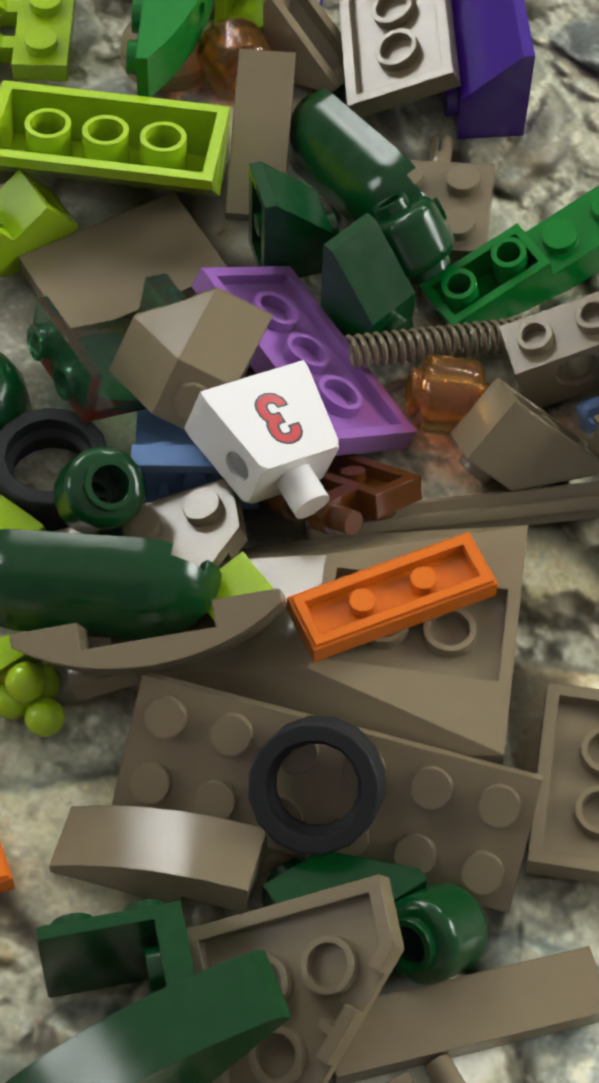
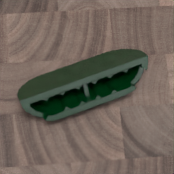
[288,87,447,223]
[0,529,222,640]

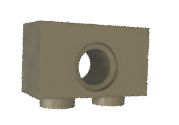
[499,291,599,408]

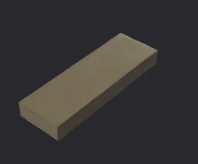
[225,49,296,221]

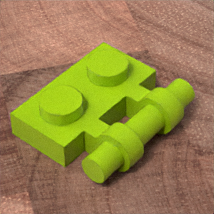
[0,0,76,81]

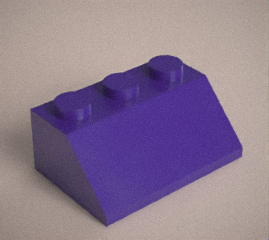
[443,0,535,139]

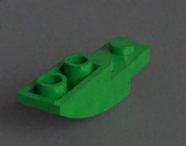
[126,0,214,97]
[419,185,599,331]

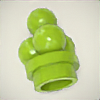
[0,632,65,737]

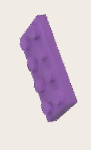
[191,266,417,456]

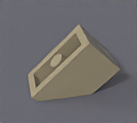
[450,377,599,491]

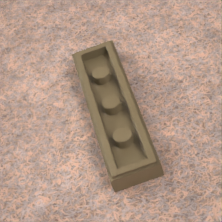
[332,946,599,1083]

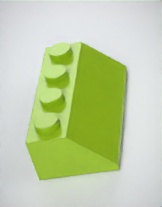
[0,80,230,197]

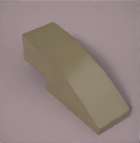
[49,805,267,913]

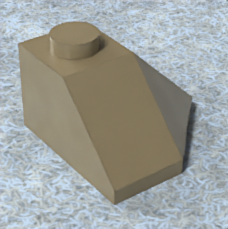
[109,287,274,430]

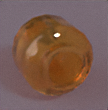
[196,18,271,102]
[404,355,492,436]

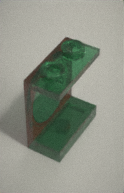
[27,273,186,423]

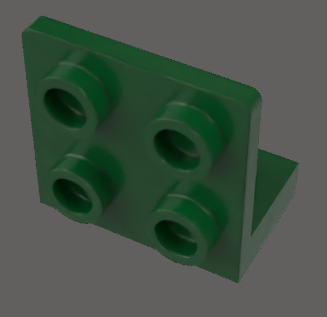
[35,899,195,998]

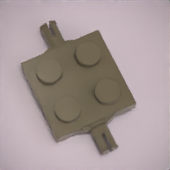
[407,133,495,298]

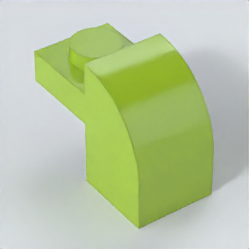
[0,169,79,277]

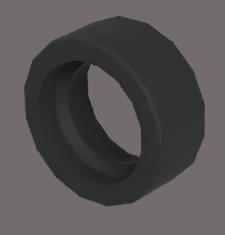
[0,408,107,531]
[248,716,385,855]

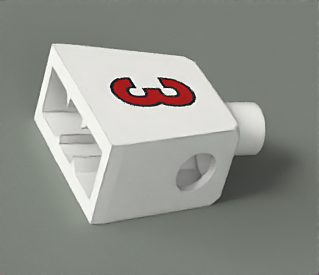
[184,360,339,519]

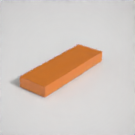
[287,532,498,663]

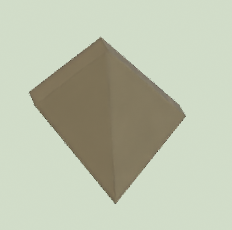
[263,0,345,93]

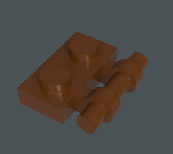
[258,454,422,536]

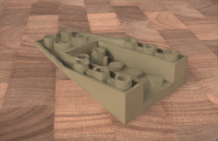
[127,525,528,765]

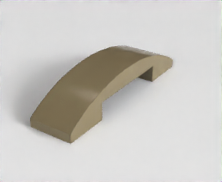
[9,588,287,675]

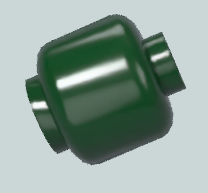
[373,191,455,285]
[54,446,145,535]
[395,882,488,985]

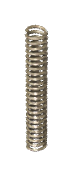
[344,315,529,370]

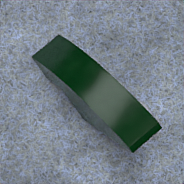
[6,950,292,1083]

